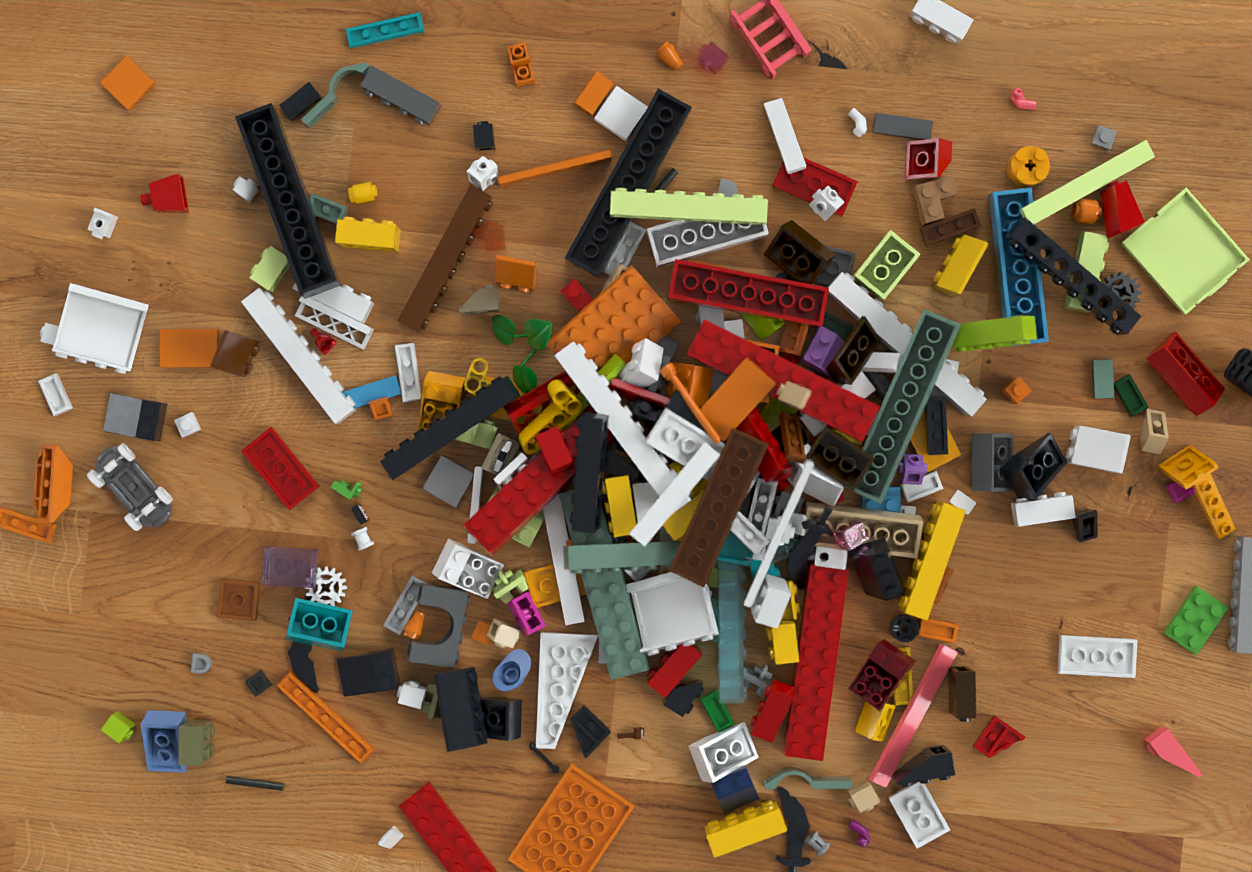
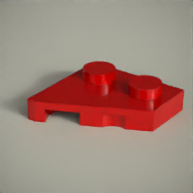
[972,715,1026,758]

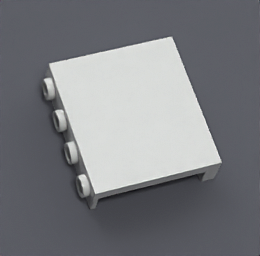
[52,283,149,374]
[626,572,718,656]

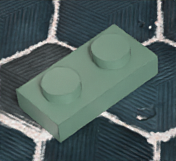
[310,193,349,224]

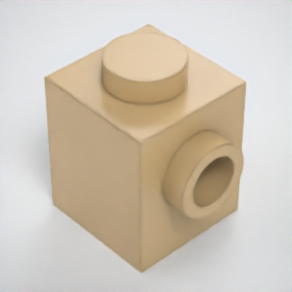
[486,618,520,648]
[848,781,880,813]

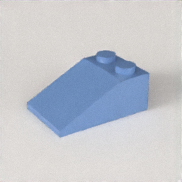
[141,710,187,773]

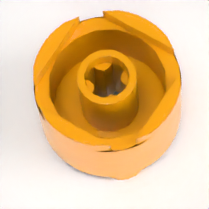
[1006,146,1050,188]

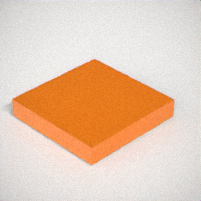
[100,55,156,111]

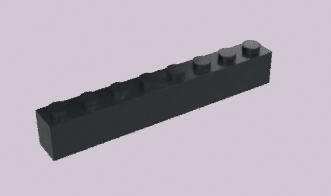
[380,375,520,480]

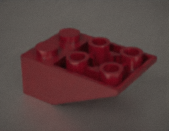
[848,639,916,711]

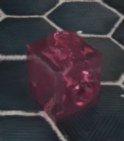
[698,41,729,75]

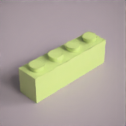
[1064,231,1109,313]

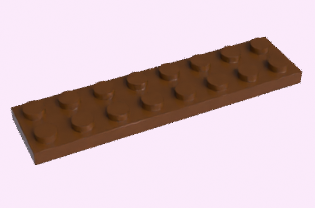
[668,428,769,587]

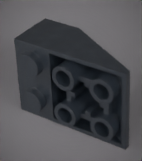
[892,745,955,787]

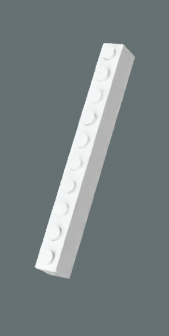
[828,272,987,417]
[555,341,691,514]

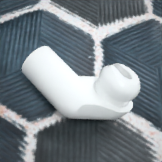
[848,108,867,137]

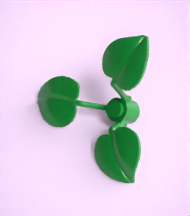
[492,315,552,394]

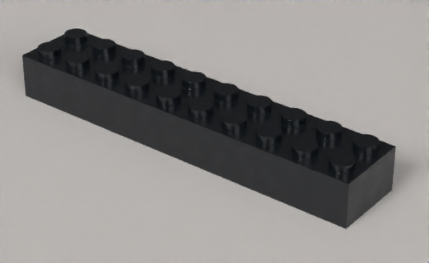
[565,88,692,279]
[235,103,341,299]

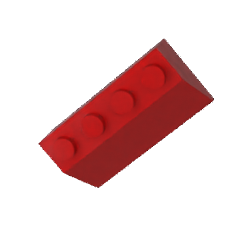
[1146,331,1225,417]
[736,407,792,483]

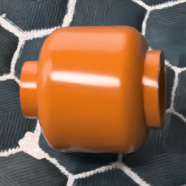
[1071,198,1102,225]

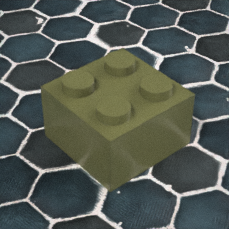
[179,719,215,765]

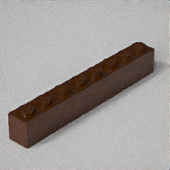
[398,185,493,332]

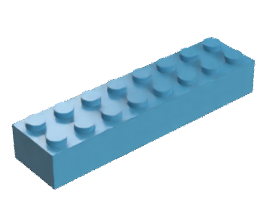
[988,188,1049,347]

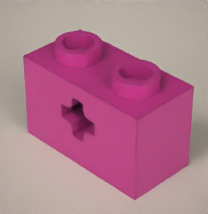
[507,592,546,637]

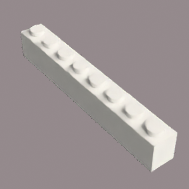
[241,288,356,424]

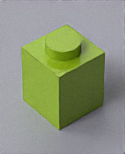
[101,711,136,744]

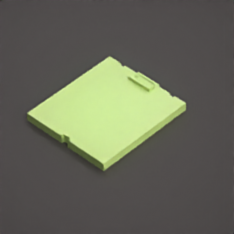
[1121,187,1250,315]

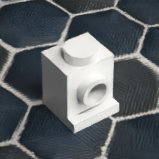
[87,208,118,239]

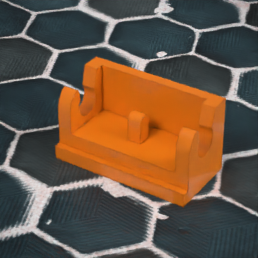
[573,71,614,115]
[779,322,809,357]

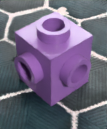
[898,454,927,485]

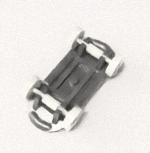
[87,443,173,531]

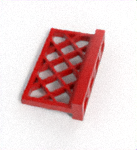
[503,371,590,436]

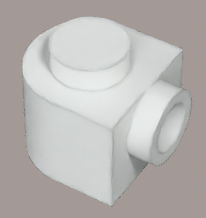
[233,177,259,202]

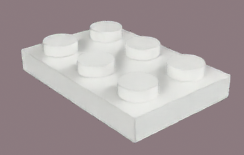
[888,782,950,849]

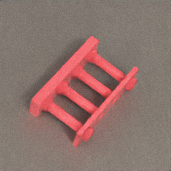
[729,0,812,79]

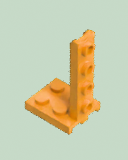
[1158,444,1236,539]

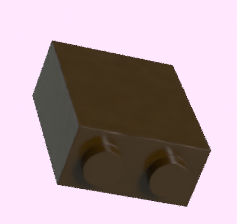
[949,666,976,722]

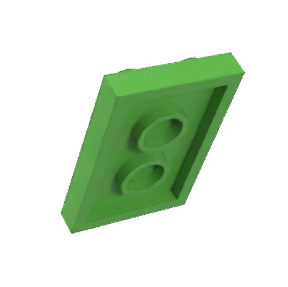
[1163,586,1228,655]

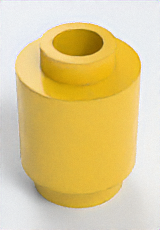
[348,182,378,204]

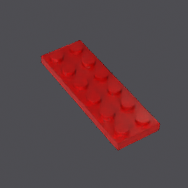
[398,781,498,872]

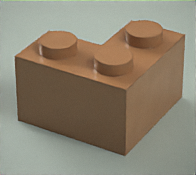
[912,175,958,226]

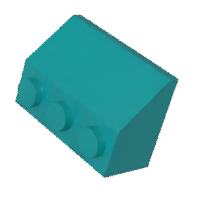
[285,598,353,652]

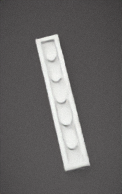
[629,442,720,546]

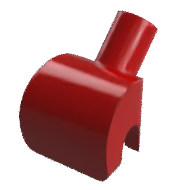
[310,328,337,356]

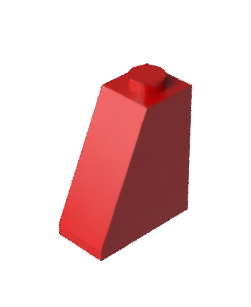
[1101,180,1145,239]

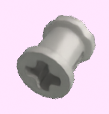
[804,830,830,857]

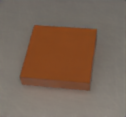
[217,579,260,621]

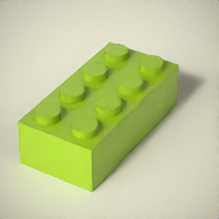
[952,316,1037,352]

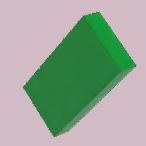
[700,689,735,732]

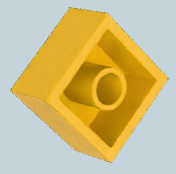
[765,619,799,665]

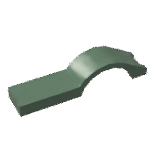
[301,62,370,128]
[763,767,852,789]

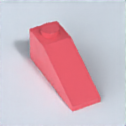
[1144,726,1202,777]

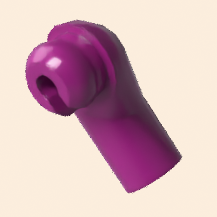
[848,819,871,847]

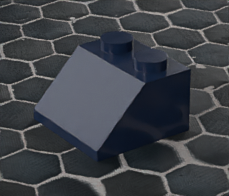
[710,765,760,814]

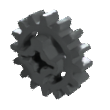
[1099,272,1142,313]

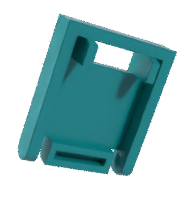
[717,526,758,566]

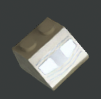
[481,433,523,475]

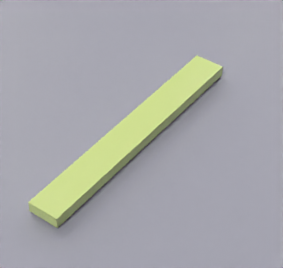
[1019,140,1155,224]

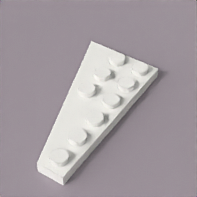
[536,632,598,749]

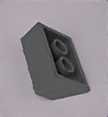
[971,433,1013,492]

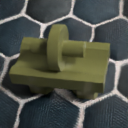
[421,683,441,719]

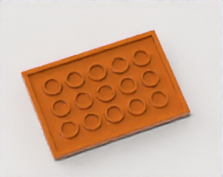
[547,265,681,388]
[507,762,635,872]

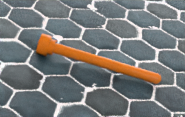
[659,363,720,443]

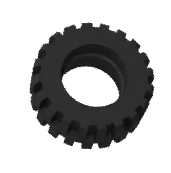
[1224,348,1252,397]

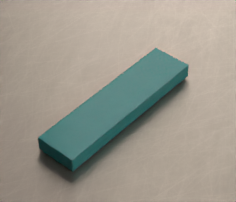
[345,12,425,49]

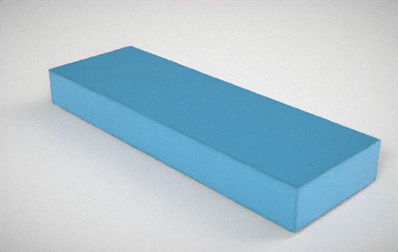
[342,376,402,408]

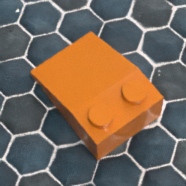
[495,255,538,293]

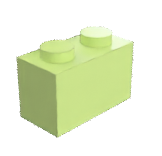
[250,246,290,292]

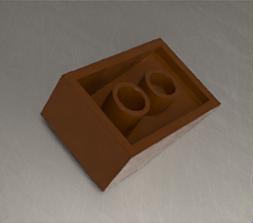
[210,330,260,377]

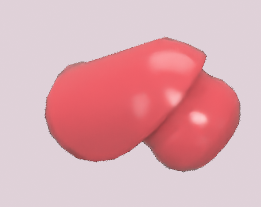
[1011,88,1037,110]

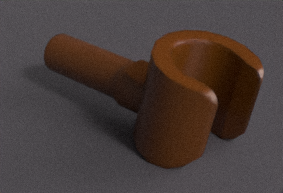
[617,727,644,739]

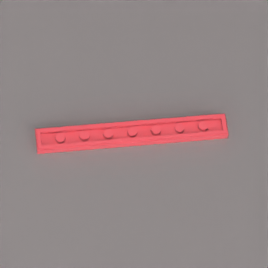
[869,643,958,787]

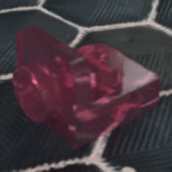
[834,521,869,550]

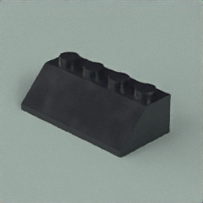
[434,667,488,752]

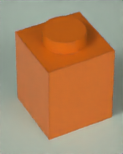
[1000,377,1032,404]

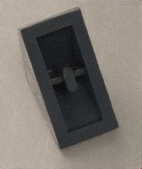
[1072,509,1098,543]

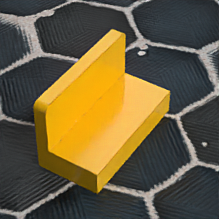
[855,701,896,742]

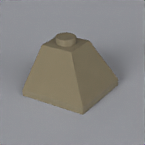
[459,285,501,315]

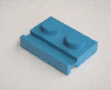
[861,487,901,513]

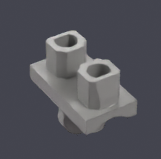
[740,664,773,698]

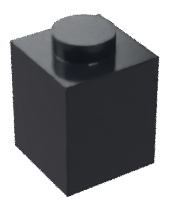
[473,121,496,151]

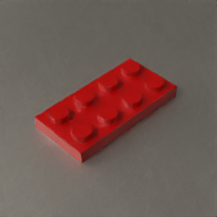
[772,157,858,217]
[241,427,320,510]

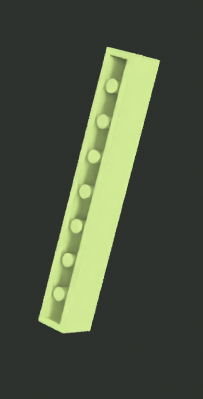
[610,188,768,225]

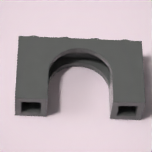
[406,583,470,668]

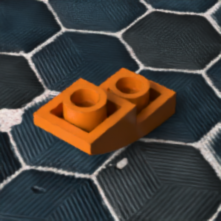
[507,42,535,87]

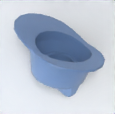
[492,649,531,691]

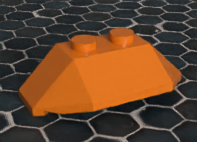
[33,444,73,523]

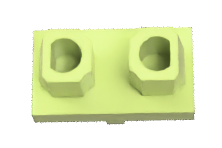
[492,569,528,604]

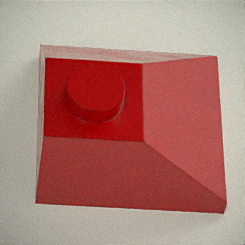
[905,138,952,180]

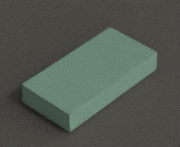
[1092,360,1114,399]

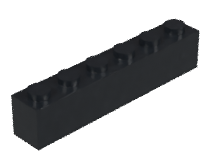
[570,412,609,534]

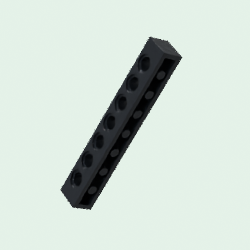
[1005,217,1141,335]

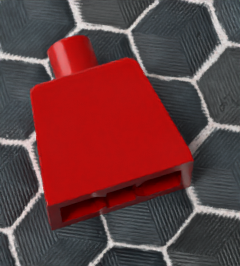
[140,174,189,213]

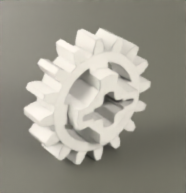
[305,566,347,606]

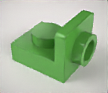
[331,480,363,500]

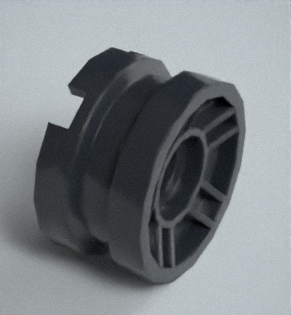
[890,614,919,642]

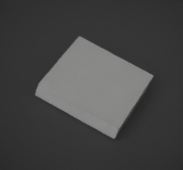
[422,455,474,508]

